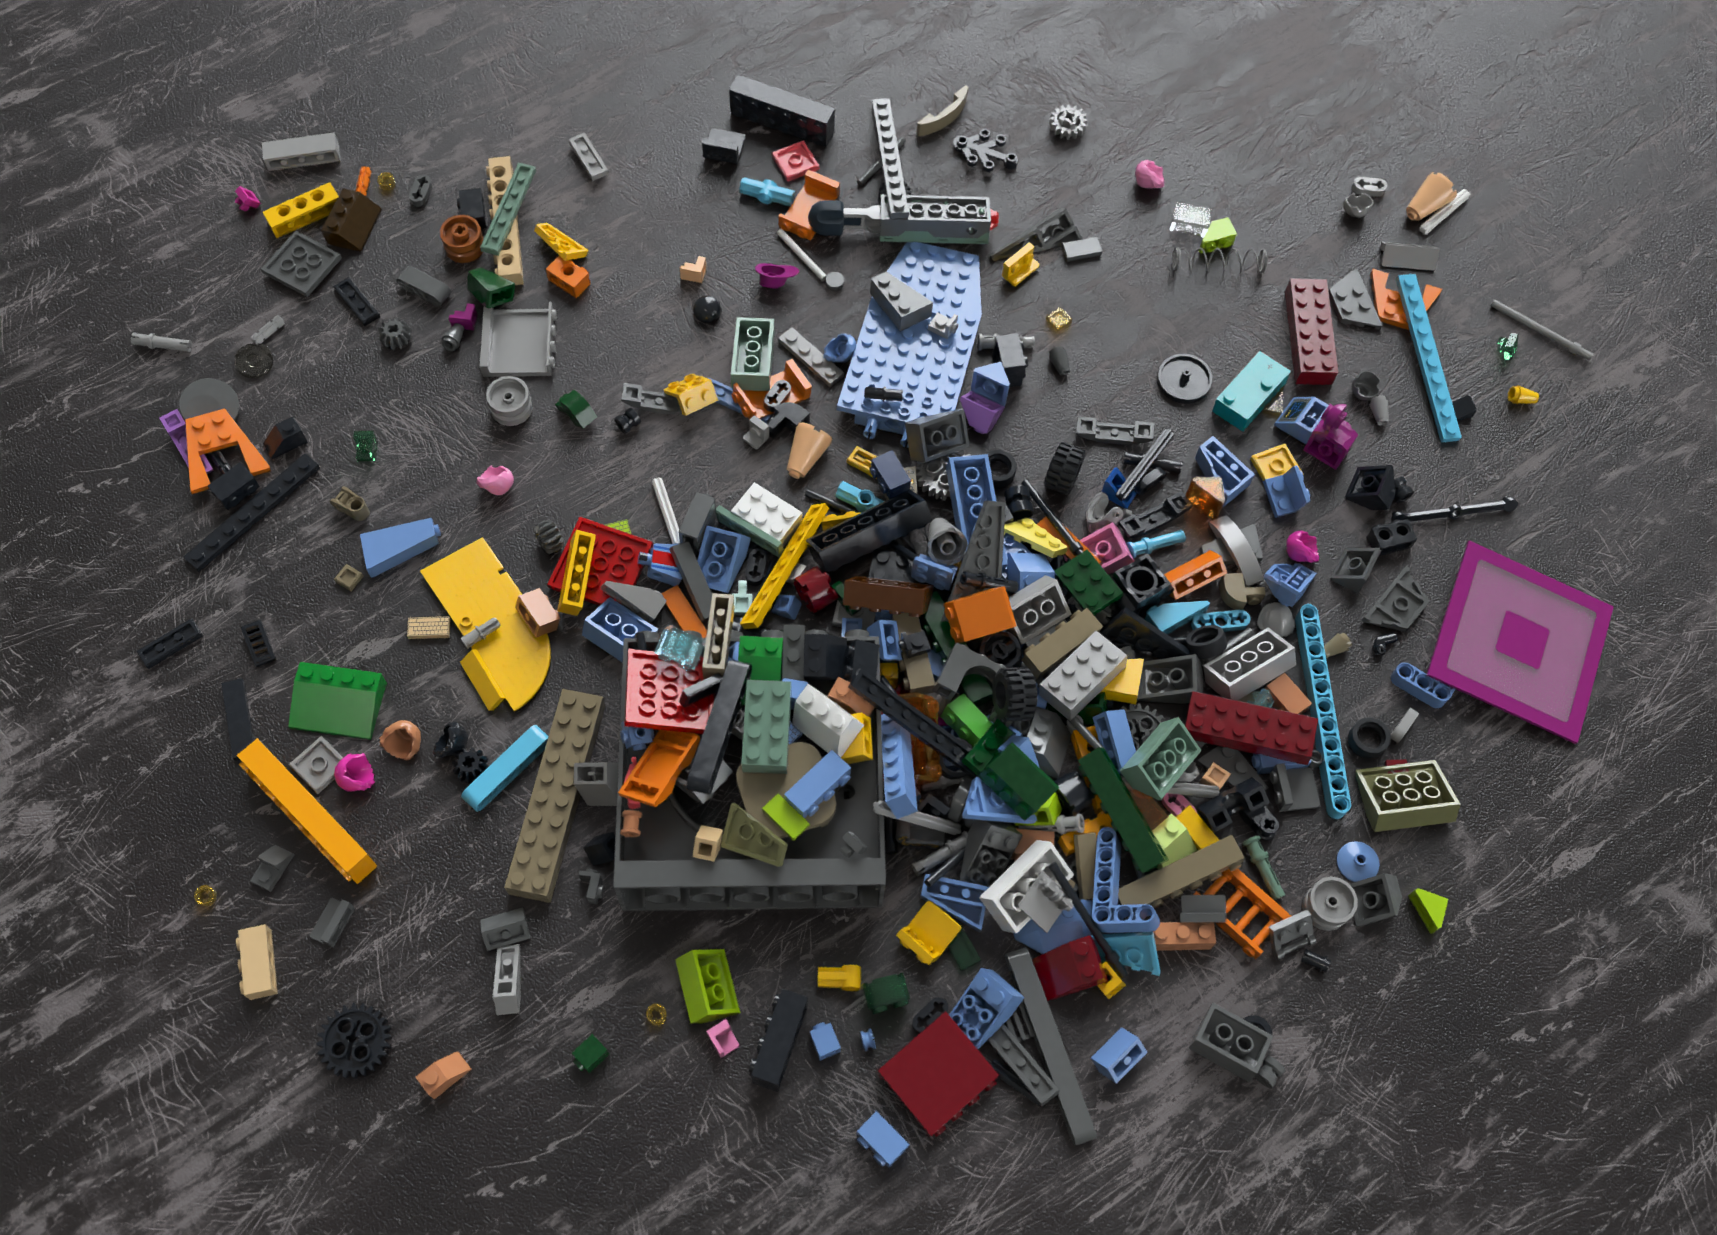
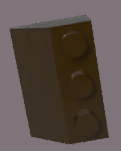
[321,188,382,252]

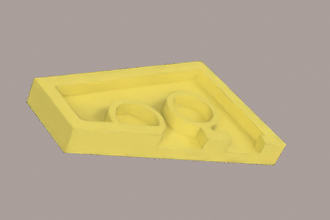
[1004,518,1068,558]

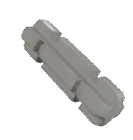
[251,315,285,345]

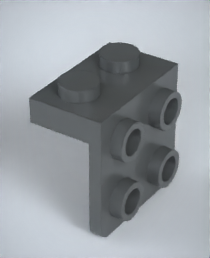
[1270,763,1320,812]

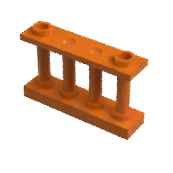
[1193,869,1291,959]

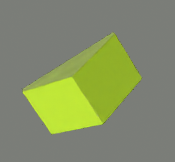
[1408,888,1448,934]

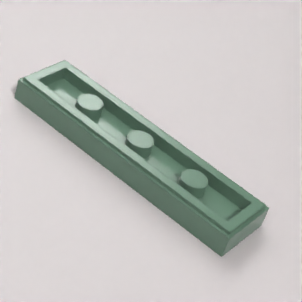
[715,505,784,557]

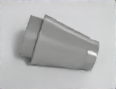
[1369,396,1389,425]

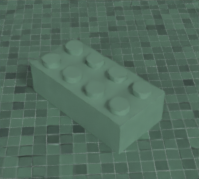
[731,317,775,391]
[741,680,792,774]

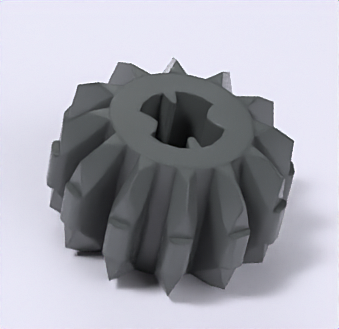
[378,317,412,351]
[534,519,564,554]

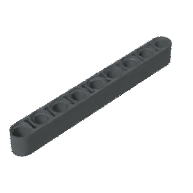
[1005,947,1097,1146]

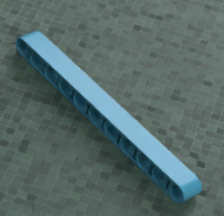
[1295,604,1351,819]

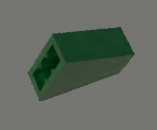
[467,268,515,309]

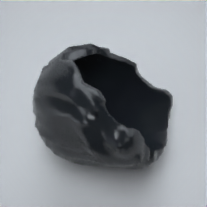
[433,722,468,758]

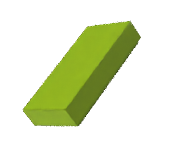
[762,793,810,841]

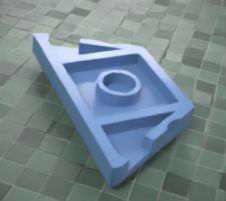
[962,777,1037,824]

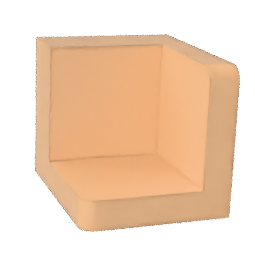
[680,256,707,283]

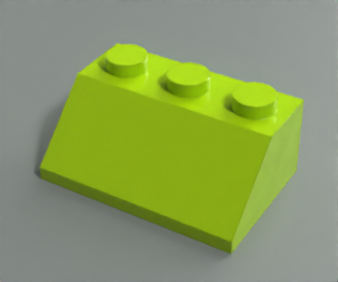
[675,949,740,1024]

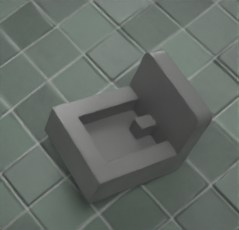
[579,869,604,904]

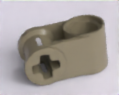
[330,486,370,521]

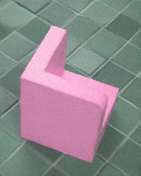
[707,1019,739,1058]

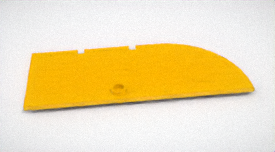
[420,538,551,712]

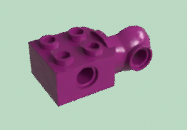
[1303,404,1358,470]

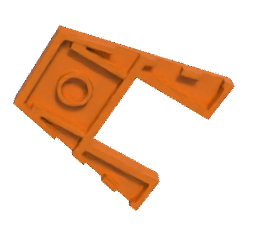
[185,409,271,494]

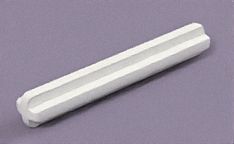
[1419,189,1470,234]
[652,477,680,544]

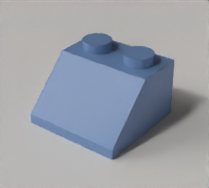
[1007,553,1055,593]

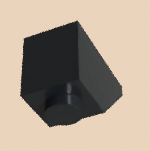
[263,416,307,460]

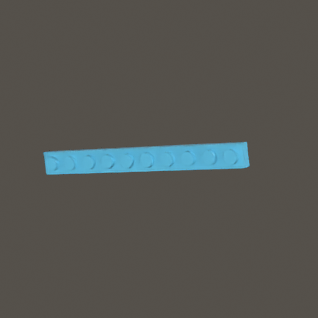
[1396,274,1462,443]

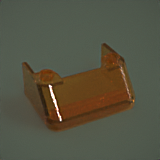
[899,692,942,786]

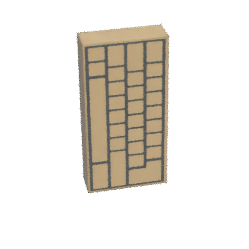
[407,616,451,639]

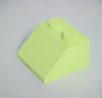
[1152,813,1198,869]

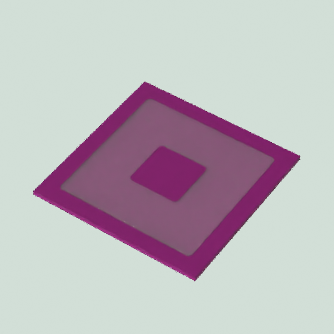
[1426,540,1614,744]

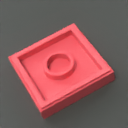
[772,140,819,182]

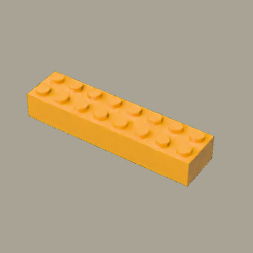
[237,738,377,884]

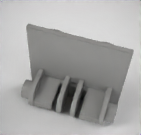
[1017,871,1074,933]

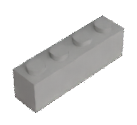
[262,133,341,171]

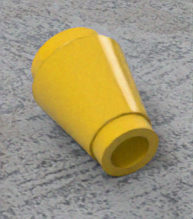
[1508,385,1539,404]

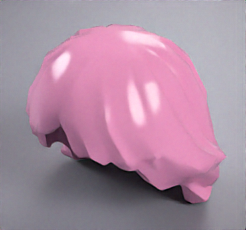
[1135,160,1164,188]
[477,465,514,496]

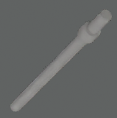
[1491,300,1594,361]

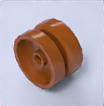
[440,215,484,263]

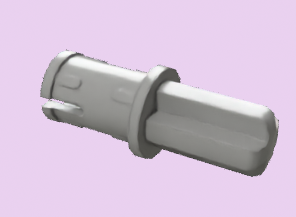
[460,618,501,649]

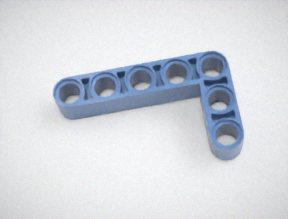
[1391,663,1455,708]
[1092,827,1160,933]

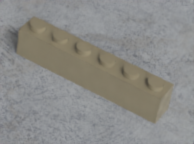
[1118,835,1244,908]

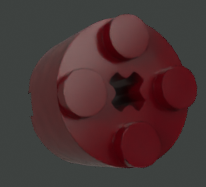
[793,566,839,614]

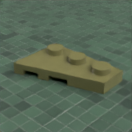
[720,803,788,867]

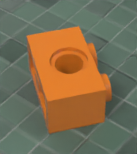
[546,256,590,298]

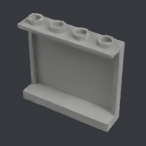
[480,302,557,377]

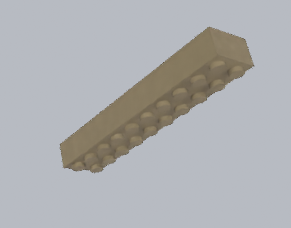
[504,689,606,903]

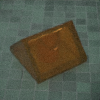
[1185,477,1225,521]

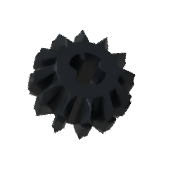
[452,747,489,784]

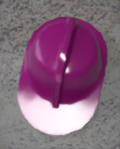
[755,263,799,289]

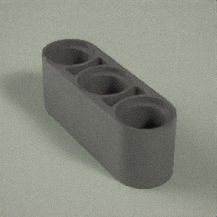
[396,266,451,307]

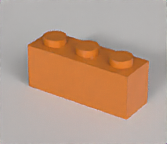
[1163,550,1227,600]

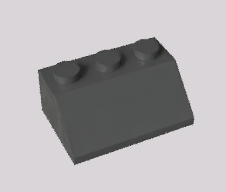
[1027,707,1072,778]
[1188,1002,1273,1082]

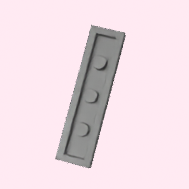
[778,327,844,388]

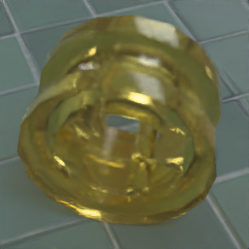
[378,172,396,190]
[194,885,217,906]
[646,1003,667,1026]

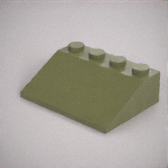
[1355,760,1460,832]

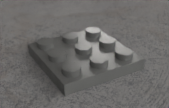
[261,231,342,297]

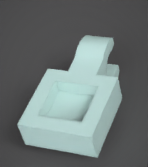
[732,580,753,615]

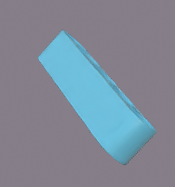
[461,725,549,812]

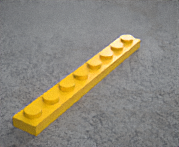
[740,503,829,629]

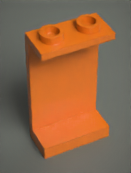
[778,170,840,241]
[732,359,812,420]

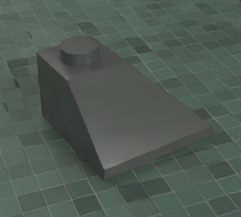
[1350,873,1402,927]

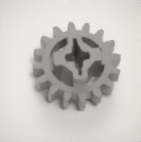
[1049,104,1088,140]

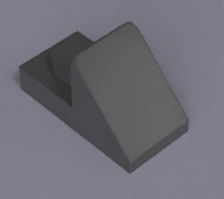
[250,845,295,892]

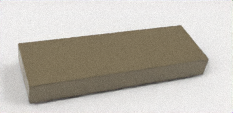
[1074,832,1097,900]

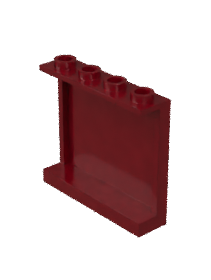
[875,1011,999,1137]

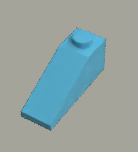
[1144,601,1210,634]

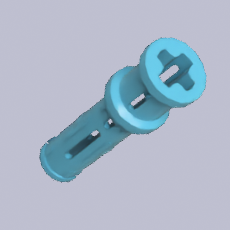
[1126,530,1186,558]

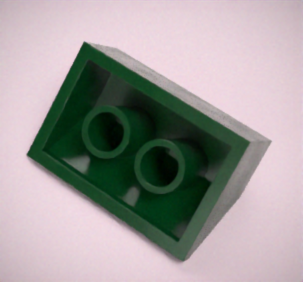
[978,742,1059,821]

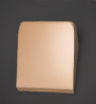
[1200,762,1231,791]

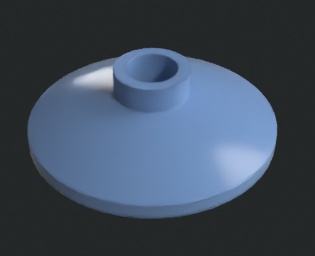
[1336,841,1379,882]

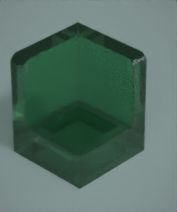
[353,431,378,461]

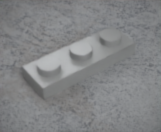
[569,133,609,181]

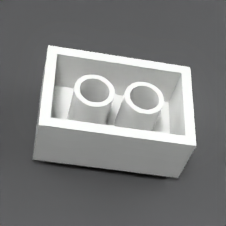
[731,482,802,547]

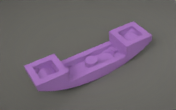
[159,409,214,474]

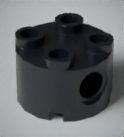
[980,631,1022,668]
[1054,771,1095,817]

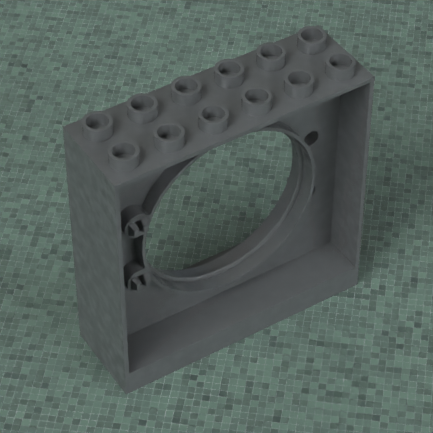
[614,629,886,911]

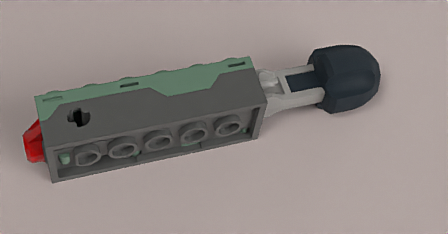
[808,195,999,244]

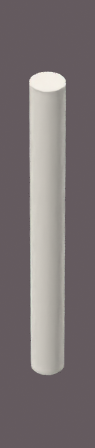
[777,229,827,281]

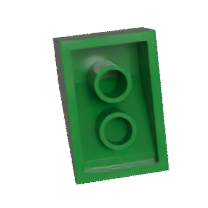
[738,636,783,706]

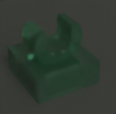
[1497,333,1518,360]

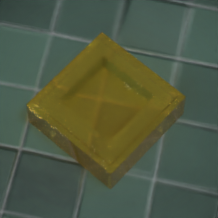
[1046,307,1072,332]

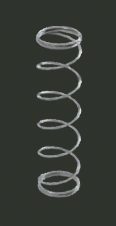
[1172,247,1267,273]

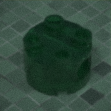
[861,972,911,1015]

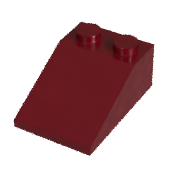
[1032,935,1108,1002]

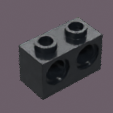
[1366,519,1417,556]

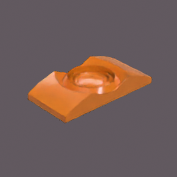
[618,730,700,807]

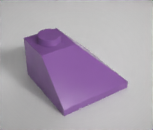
[960,391,1005,434]

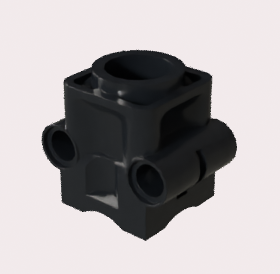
[1111,553,1174,617]

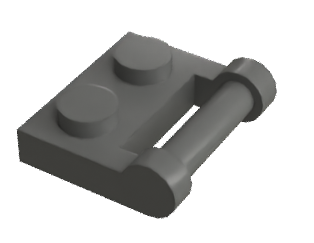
[1269,910,1316,960]

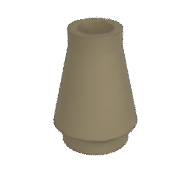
[1324,633,1352,659]

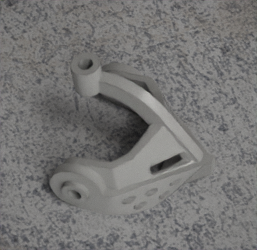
[1086,492,1132,533]

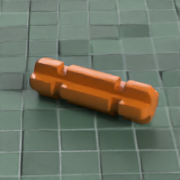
[356,166,371,196]

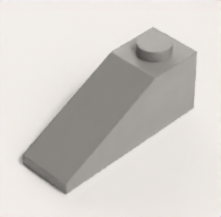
[600,581,667,623]
[493,944,521,1015]

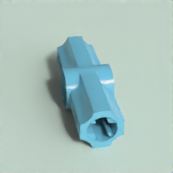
[739,177,795,206]
[835,481,885,513]

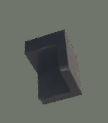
[583,832,616,865]

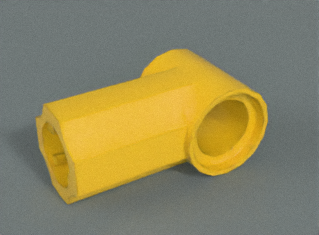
[818,965,861,991]

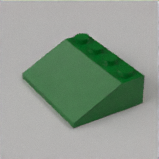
[288,662,387,740]

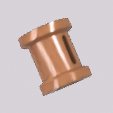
[620,810,642,837]

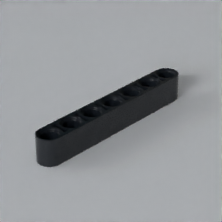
[687,660,752,794]

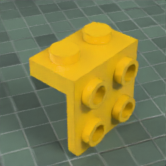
[664,374,718,416]
[896,901,961,965]

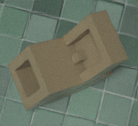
[1219,573,1266,610]

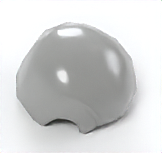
[1343,193,1374,218]

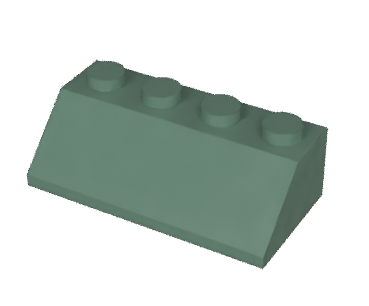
[1120,717,1202,800]

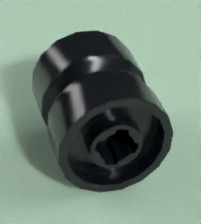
[1004,485,1034,521]

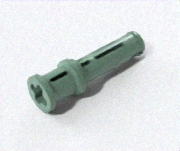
[1242,835,1285,901]

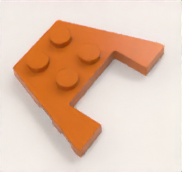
[1370,269,1442,330]

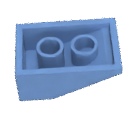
[697,526,751,593]

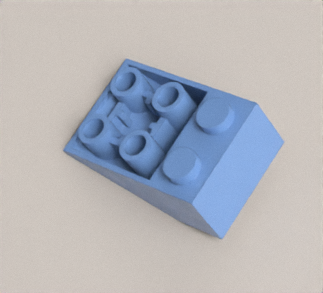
[949,968,1024,1049]

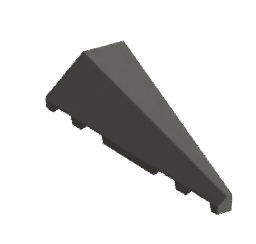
[990,207,1083,261]

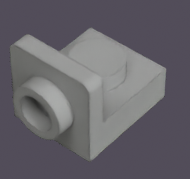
[928,312,959,339]
[743,415,769,450]

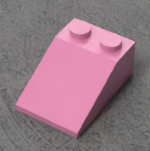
[1063,522,1134,574]

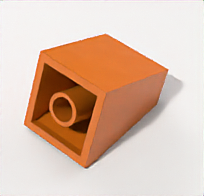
[944,586,1017,643]

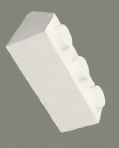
[792,684,864,758]

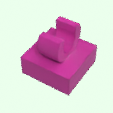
[235,186,261,211]

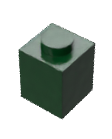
[572,1034,609,1073]

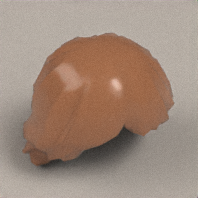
[379,720,421,760]

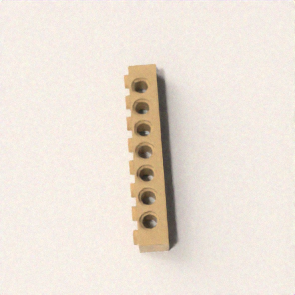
[486,156,524,285]

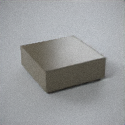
[334,564,364,592]

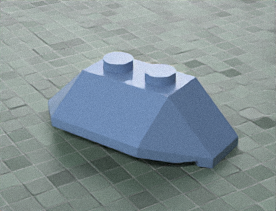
[1263,563,1317,607]
[1013,899,1093,954]

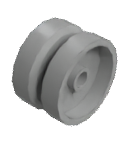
[486,376,533,426]
[1302,877,1358,931]

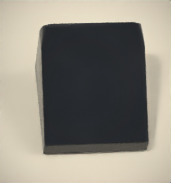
[1452,395,1477,420]

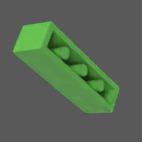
[941,693,999,759]

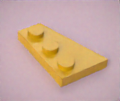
[534,223,589,261]

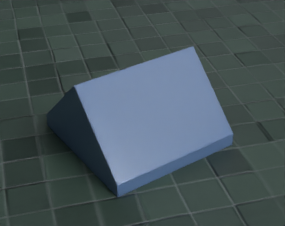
[971,362,1010,406]

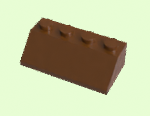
[843,576,934,617]

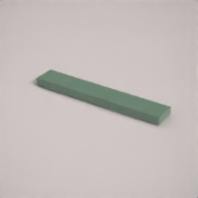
[480,162,536,256]

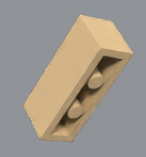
[236,925,278,1000]

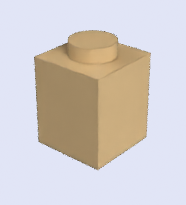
[693,825,723,862]

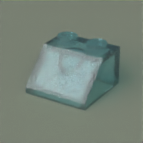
[654,625,706,671]

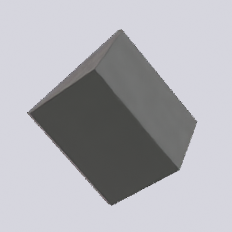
[1330,548,1381,593]

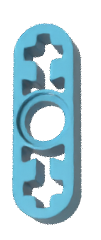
[1191,610,1250,632]

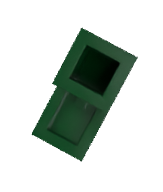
[555,390,597,428]

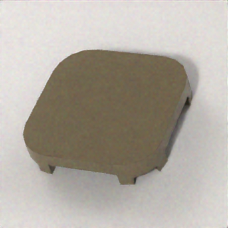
[736,742,836,838]

